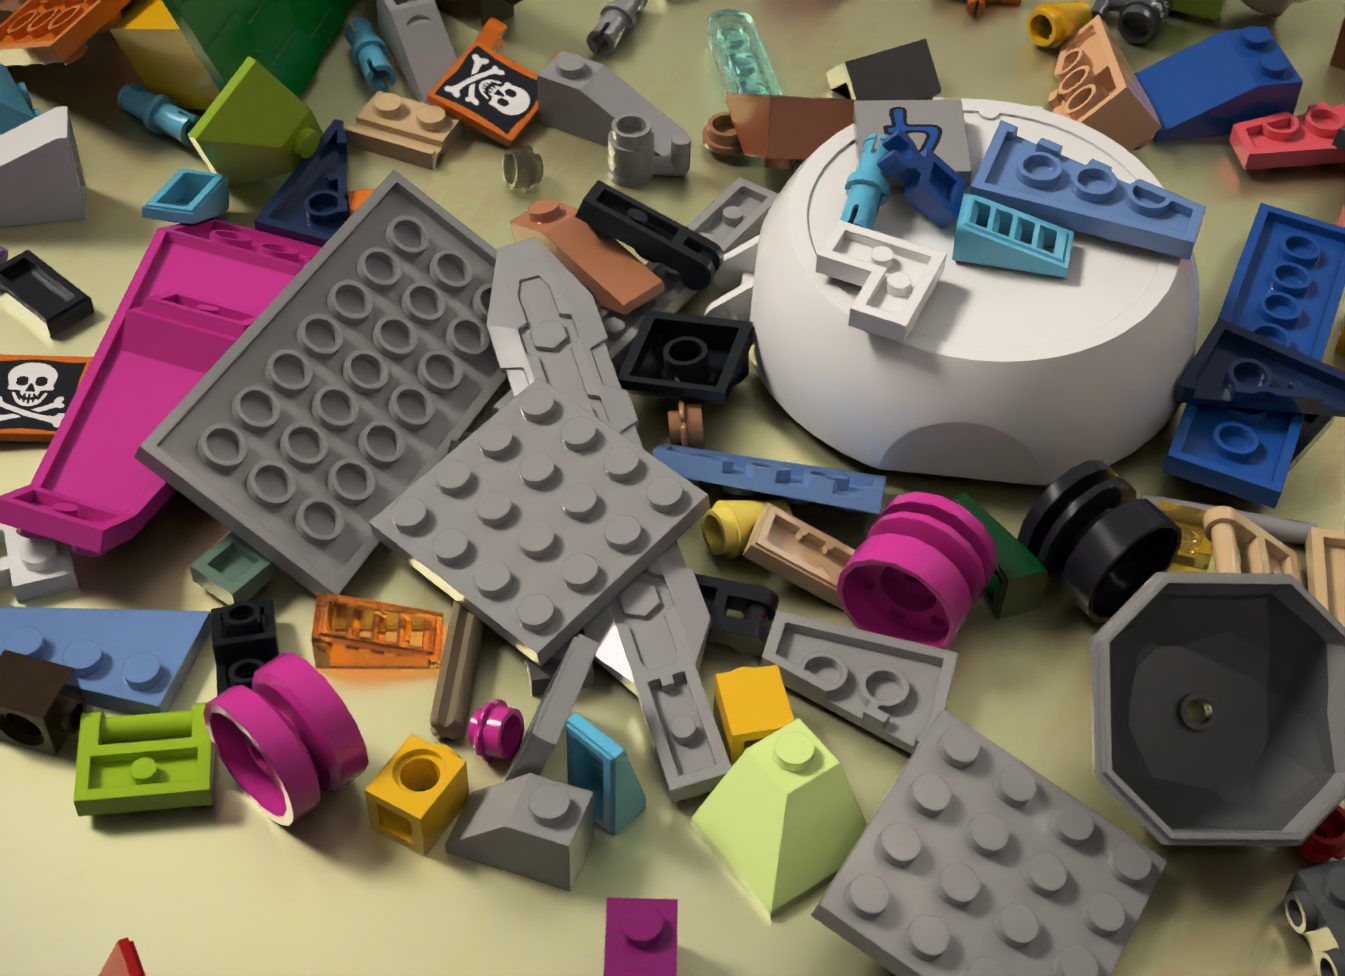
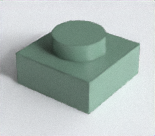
[190,532,279,606]

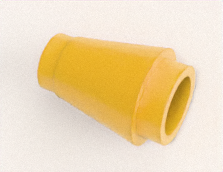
[1027,1,1092,48]

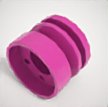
[836,492,998,649]

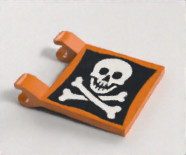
[427,18,558,148]
[0,354,93,442]

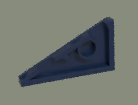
[254,119,349,247]
[1173,318,1345,417]

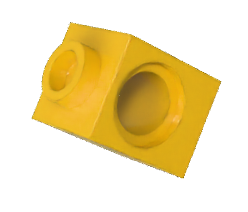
[365,733,469,857]

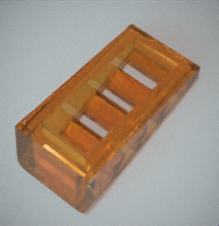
[311,594,444,669]

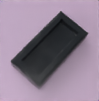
[0,250,95,338]

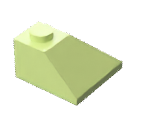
[690,718,867,920]

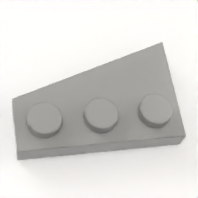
[761,611,958,754]

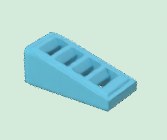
[142,169,229,224]
[952,193,1074,278]
[566,712,646,835]

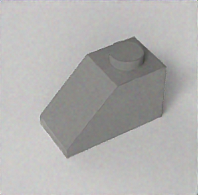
[445,773,594,891]

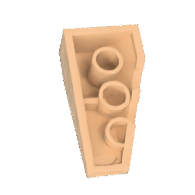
[1048,14,1162,152]

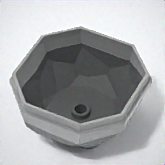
[1090,572,1345,846]

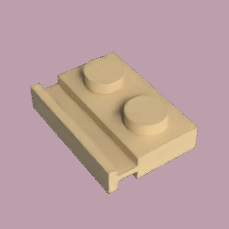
[345,90,465,170]

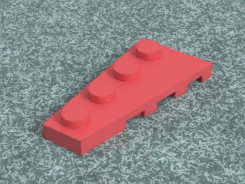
[1229,102,1345,170]

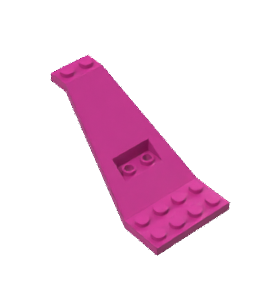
[0,218,322,556]

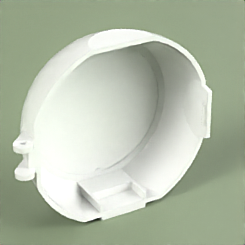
[704,97,1199,486]

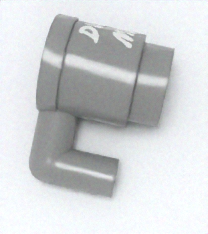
[607,113,691,188]

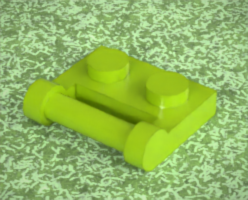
[73,702,215,817]

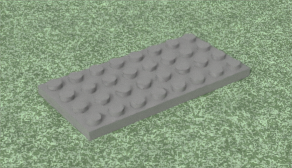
[134,169,507,606]

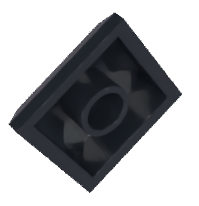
[617,310,753,405]

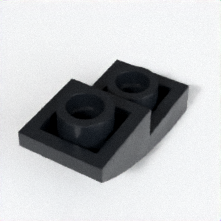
[211,600,280,696]

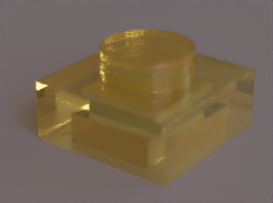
[1157,500,1213,571]

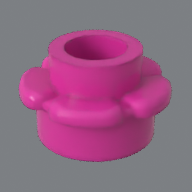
[468,699,524,763]

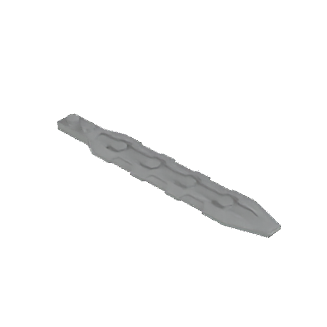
[487,237,731,803]

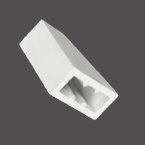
[0,106,87,228]

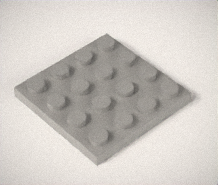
[369,377,710,667]
[810,708,1168,976]

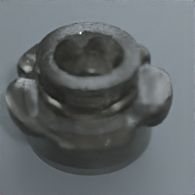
[502,145,543,194]

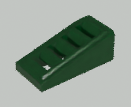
[953,492,1049,620]

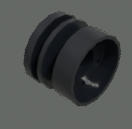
[1017,460,1182,622]

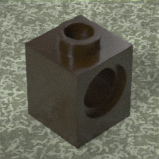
[0,650,87,756]

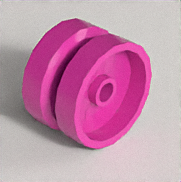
[203,652,369,826]

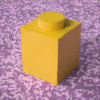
[713,665,794,767]

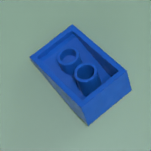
[1134,26,1303,142]

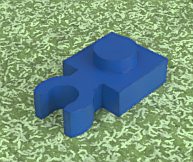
[877,130,966,229]

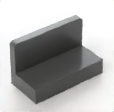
[826,39,941,101]

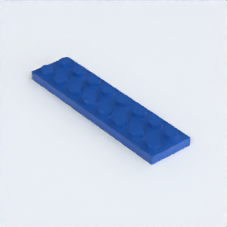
[1162,203,1345,509]

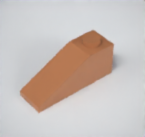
[509,199,665,315]

